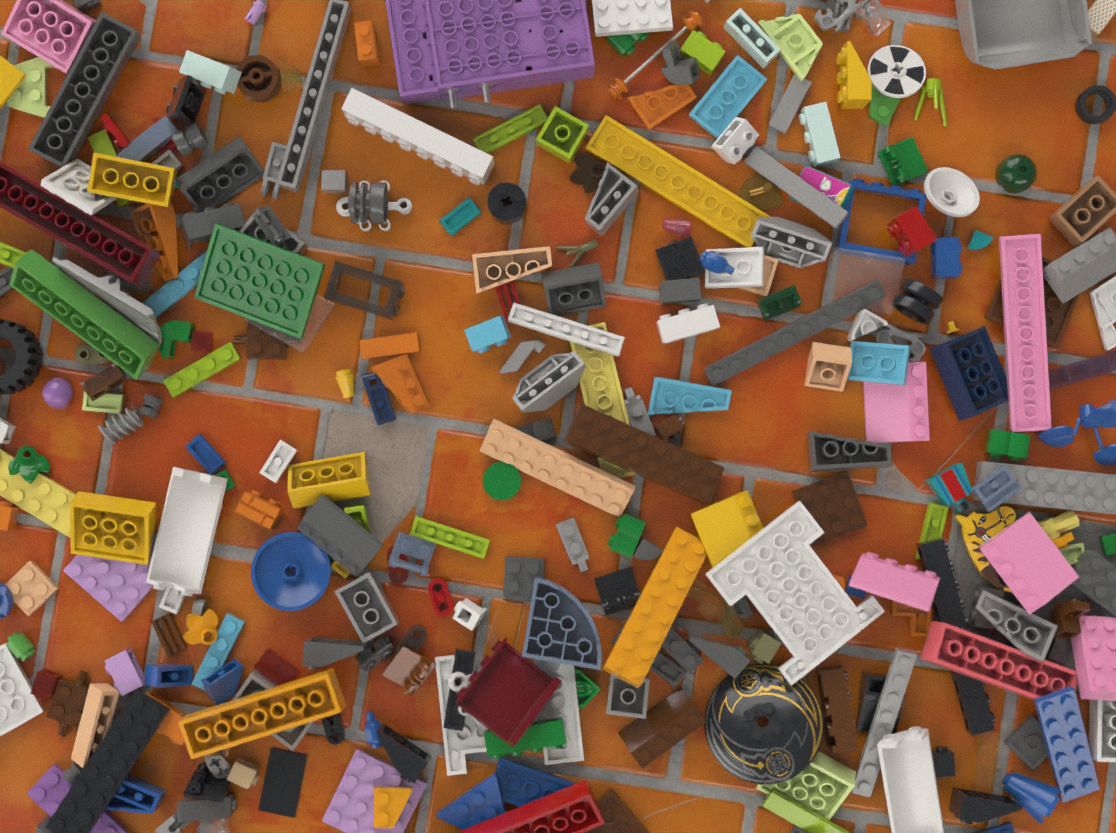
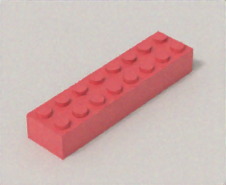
[921,621,1078,700]

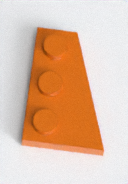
[627,84,697,131]
[370,354,430,415]

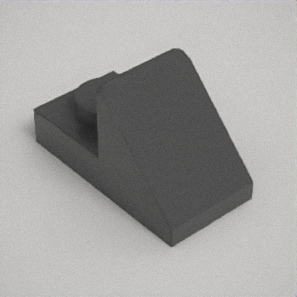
[515,418,556,441]

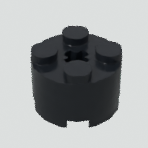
[487,182,527,225]

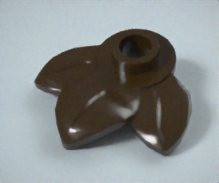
[569,155,606,193]

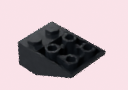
[856,672,905,734]

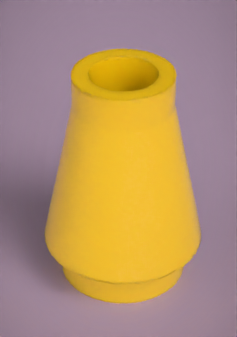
[335,368,355,398]

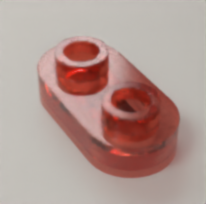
[387,546,409,584]

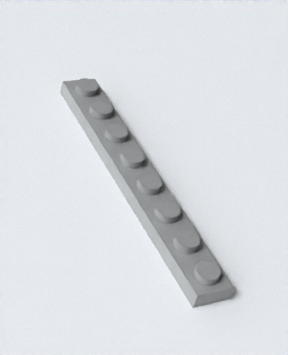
[851,647,917,797]

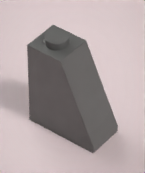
[177,792,237,823]

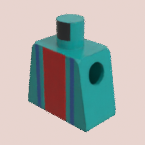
[925,463,972,512]

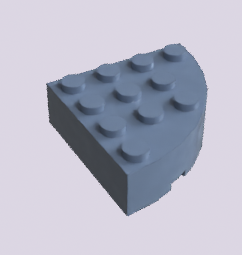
[522,576,602,670]

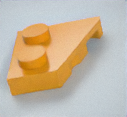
[374,786,413,828]

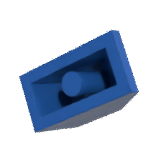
[201,659,244,705]
[145,664,193,688]

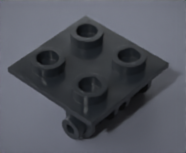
[594,567,640,616]
[183,762,231,802]

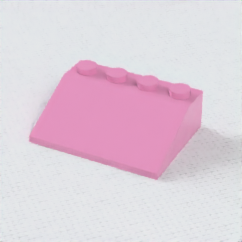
[1,0,96,74]
[863,362,930,443]
[979,512,1079,614]
[849,552,940,611]

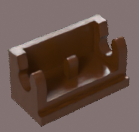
[79,362,127,401]

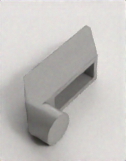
[499,340,546,374]

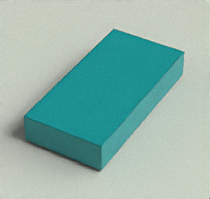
[439,197,482,237]

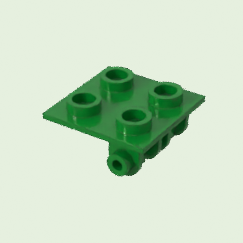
[877,137,928,186]

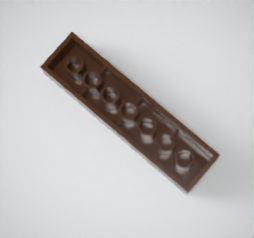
[563,404,724,505]

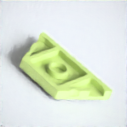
[758,14,823,82]

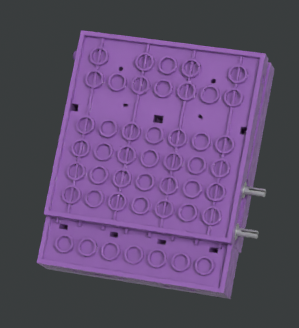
[385,0,595,108]

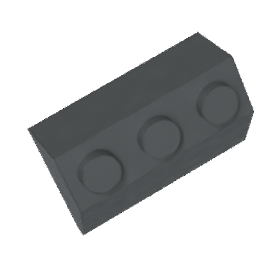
[541,262,606,316]

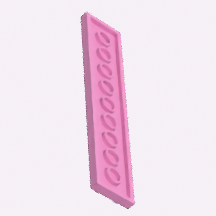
[999,234,1052,432]

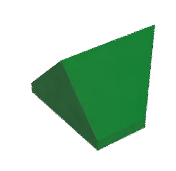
[574,667,601,709]

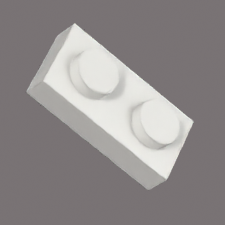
[259,440,298,483]

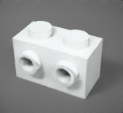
[711,117,759,164]

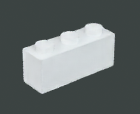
[656,303,720,345]

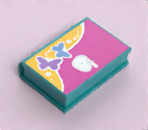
[789,165,854,209]

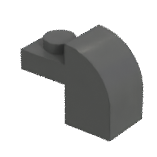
[661,41,701,85]

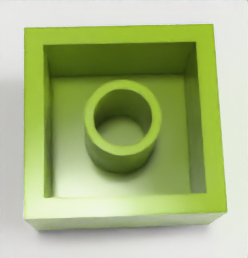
[536,106,589,164]

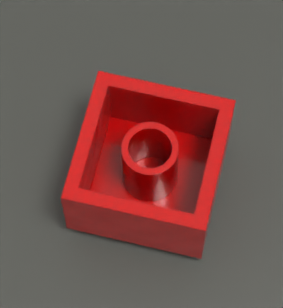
[887,206,937,257]

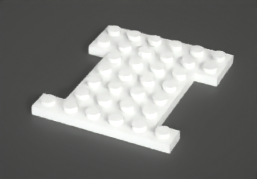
[705,501,885,686]
[435,655,584,776]

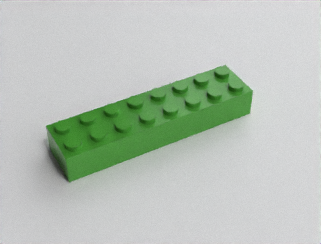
[9,249,160,380]

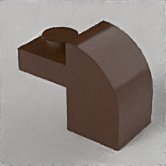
[1051,599,1090,640]

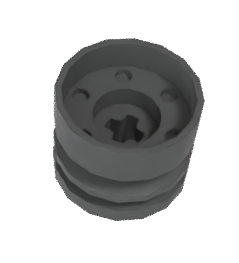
[348,182,388,224]

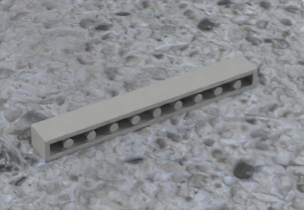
[276,0,352,193]

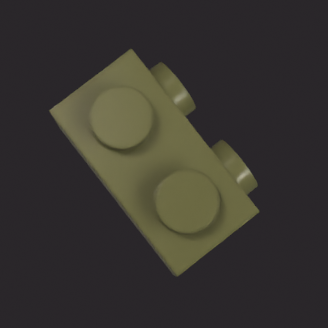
[747,629,781,664]

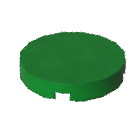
[483,462,521,500]

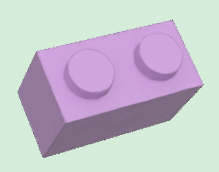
[105,648,145,696]

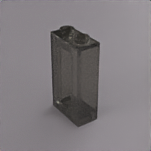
[323,261,406,321]

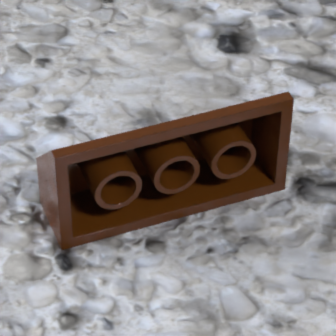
[618,687,706,769]

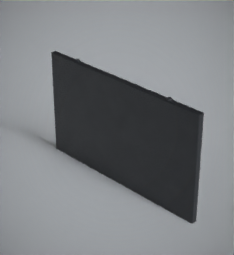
[258,748,308,818]

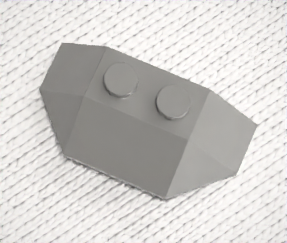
[751,217,832,268]
[512,351,586,413]

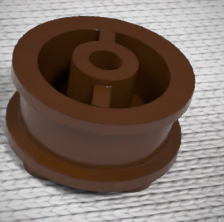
[236,55,282,102]

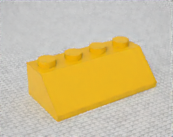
[87,153,177,207]
[288,452,371,509]

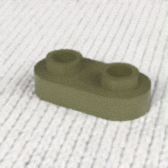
[75,345,112,365]

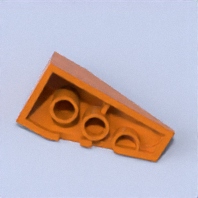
[130,200,178,282]

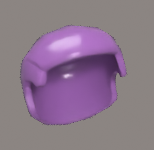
[43,378,74,409]

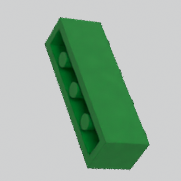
[484,717,566,759]

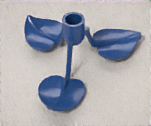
[1037,399,1116,466]

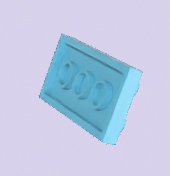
[688,55,767,139]

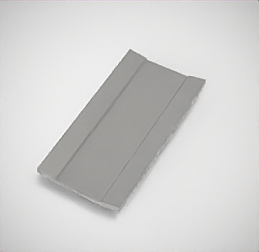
[52,257,162,345]

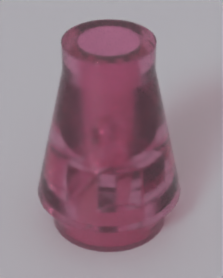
[662,218,692,238]

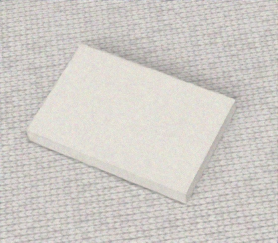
[705,247,765,289]

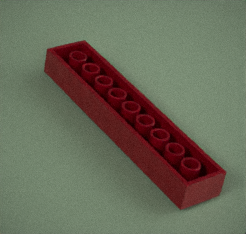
[0,162,161,288]

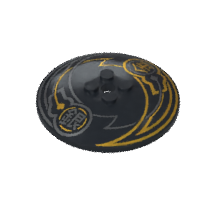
[704,664,824,785]

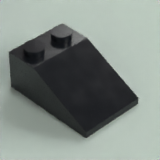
[166,75,206,126]
[376,723,431,783]
[949,787,1023,825]

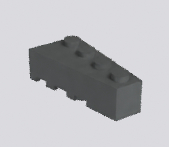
[806,431,892,473]

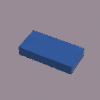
[185,434,227,475]

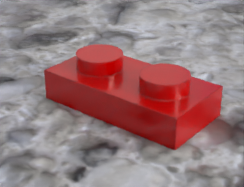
[100,113,131,150]

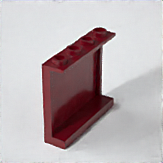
[455,637,562,748]

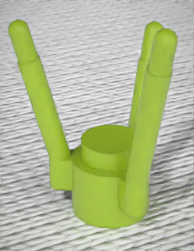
[914,78,947,127]

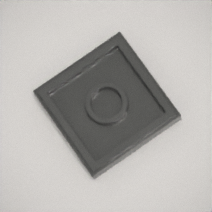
[1003,714,1048,771]

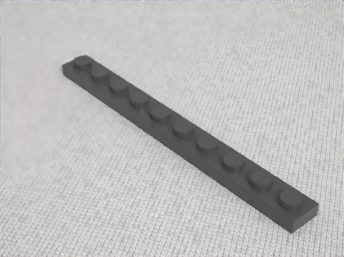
[703,279,886,386]

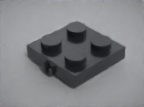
[655,236,705,281]

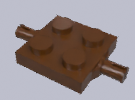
[233,320,301,360]
[46,670,89,737]

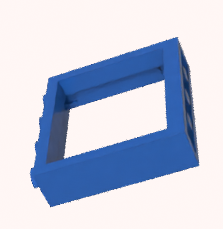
[835,179,927,265]

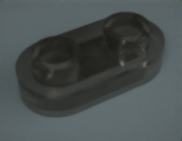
[396,624,428,655]

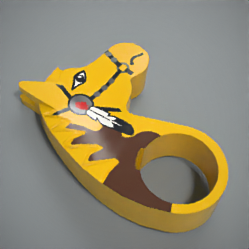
[954,506,1016,592]

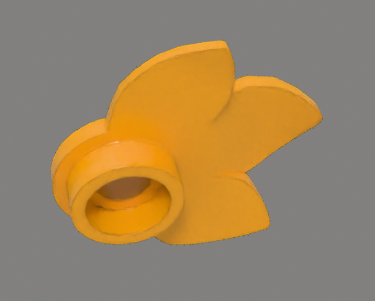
[183,609,218,645]

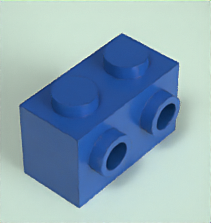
[930,237,963,279]

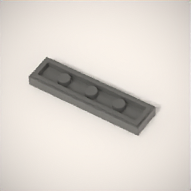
[611,625,686,687]

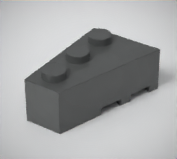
[180,202,246,249]

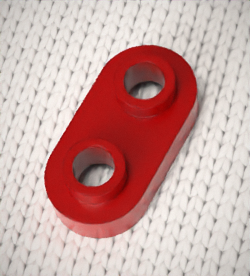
[428,578,454,617]

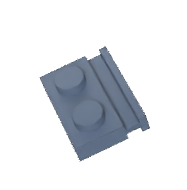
[971,465,1022,512]

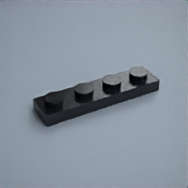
[443,648,476,731]

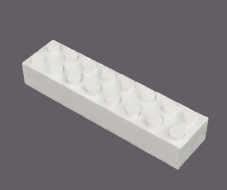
[341,88,495,186]

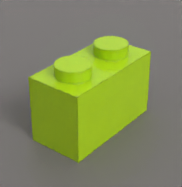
[680,30,725,76]

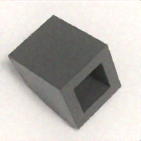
[633,538,663,560]

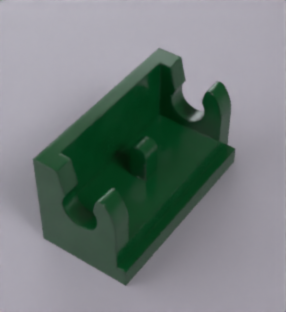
[756,285,802,321]

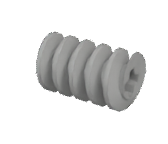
[98,404,144,444]

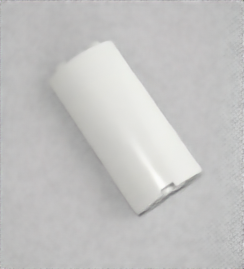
[146,467,228,596]
[877,726,945,833]

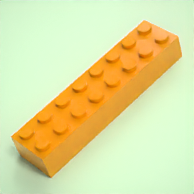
[602,527,707,688]
[178,668,346,759]

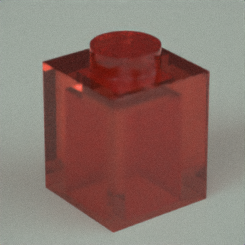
[30,668,63,701]

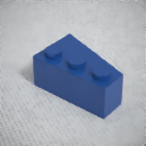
[106,774,167,814]

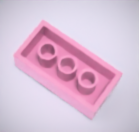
[1071,616,1116,701]

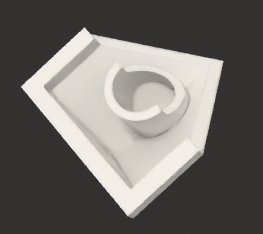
[847,309,888,342]

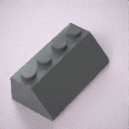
[176,136,264,213]
[297,494,384,578]

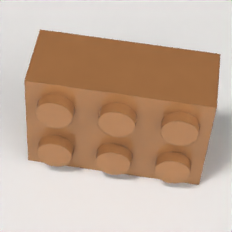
[1047,175,1116,247]

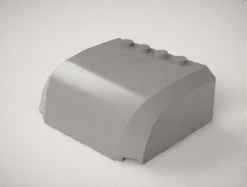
[955,0,1092,70]

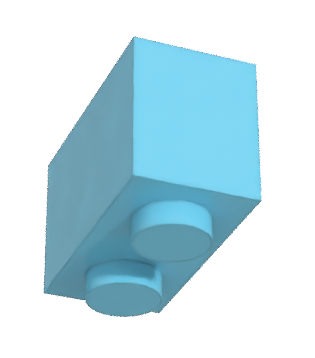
[464,316,512,354]

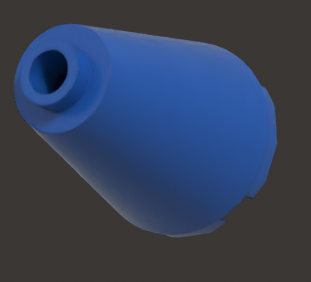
[1002,772,1062,824]

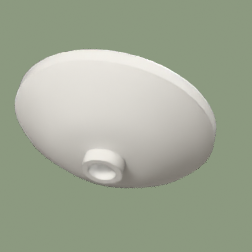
[924,167,980,217]

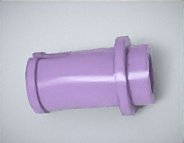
[244,0,267,26]

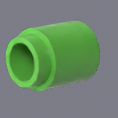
[6,632,36,662]

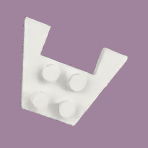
[1089,275,1116,351]

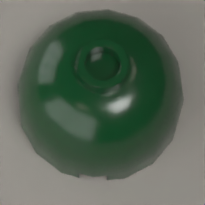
[995,154,1037,194]

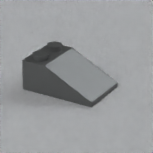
[686,633,750,679]
[302,637,369,670]

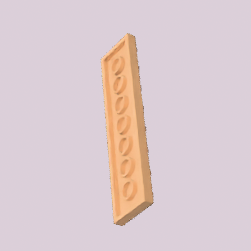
[480,419,636,517]

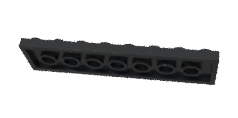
[45,688,171,833]

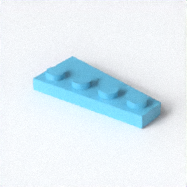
[648,376,732,415]

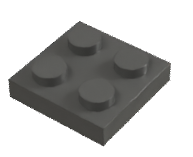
[503,556,544,597]

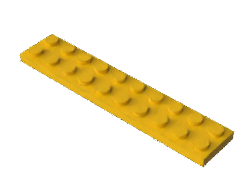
[585,115,770,248]

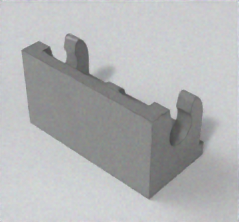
[155,811,190,833]

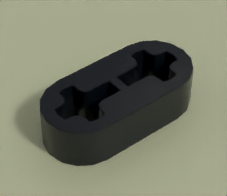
[321,713,345,745]

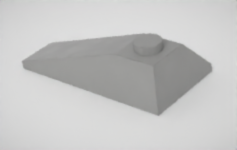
[975,590,1058,662]

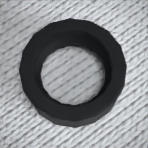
[1075,85,1116,125]

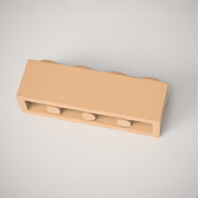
[71,683,119,768]

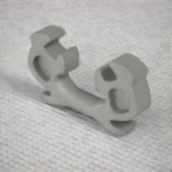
[814,0,862,33]
[875,324,926,362]

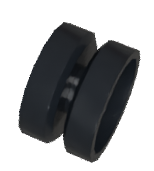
[891,279,943,325]

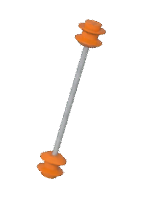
[608,11,703,99]

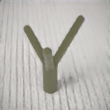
[556,239,598,268]

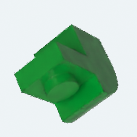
[159,320,196,360]

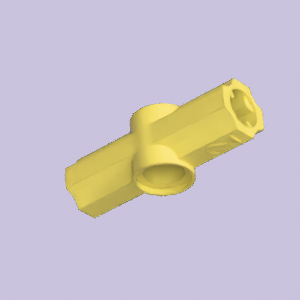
[1038,510,1080,540]

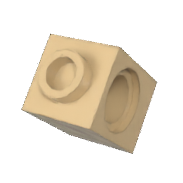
[227,758,261,789]

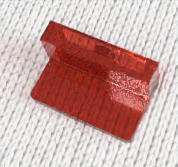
[253,648,300,686]

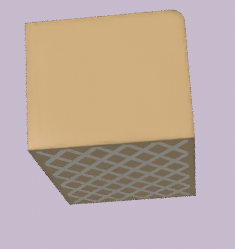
[1088,0,1116,40]

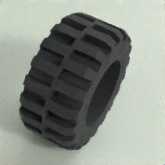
[0,319,43,395]

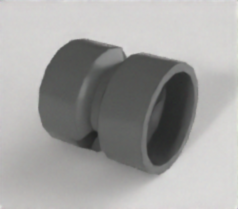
[171,122,208,157]

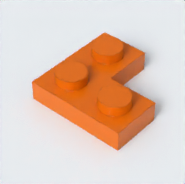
[891,600,932,637]

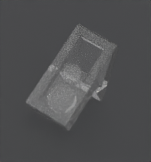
[856,0,891,36]

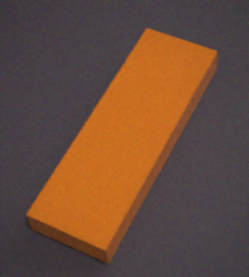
[359,332,420,360]

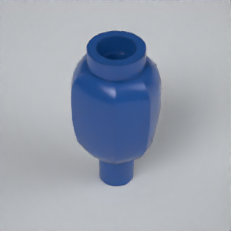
[699,251,735,275]
[364,711,383,748]

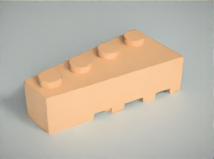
[472,246,552,294]

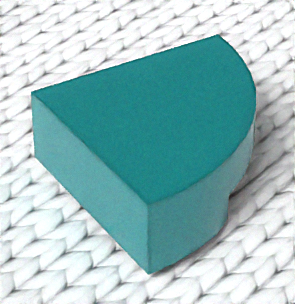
[967,230,993,250]

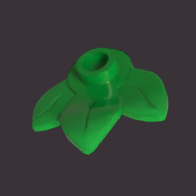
[8,446,50,484]

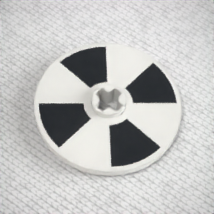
[867,45,926,98]

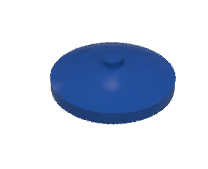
[251,532,331,611]

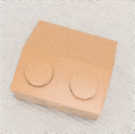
[804,342,852,392]

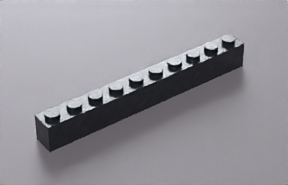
[916,537,996,736]

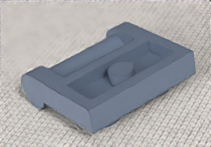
[388,532,436,577]

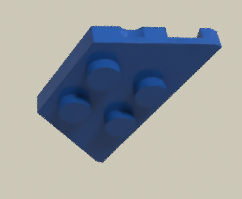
[436,771,506,830]

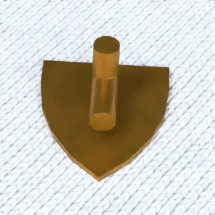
[737,173,784,210]

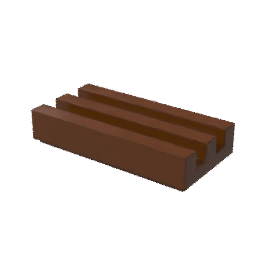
[151,613,187,657]

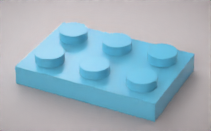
[847,341,911,386]

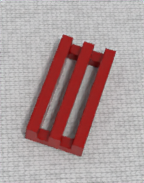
[495,282,521,324]

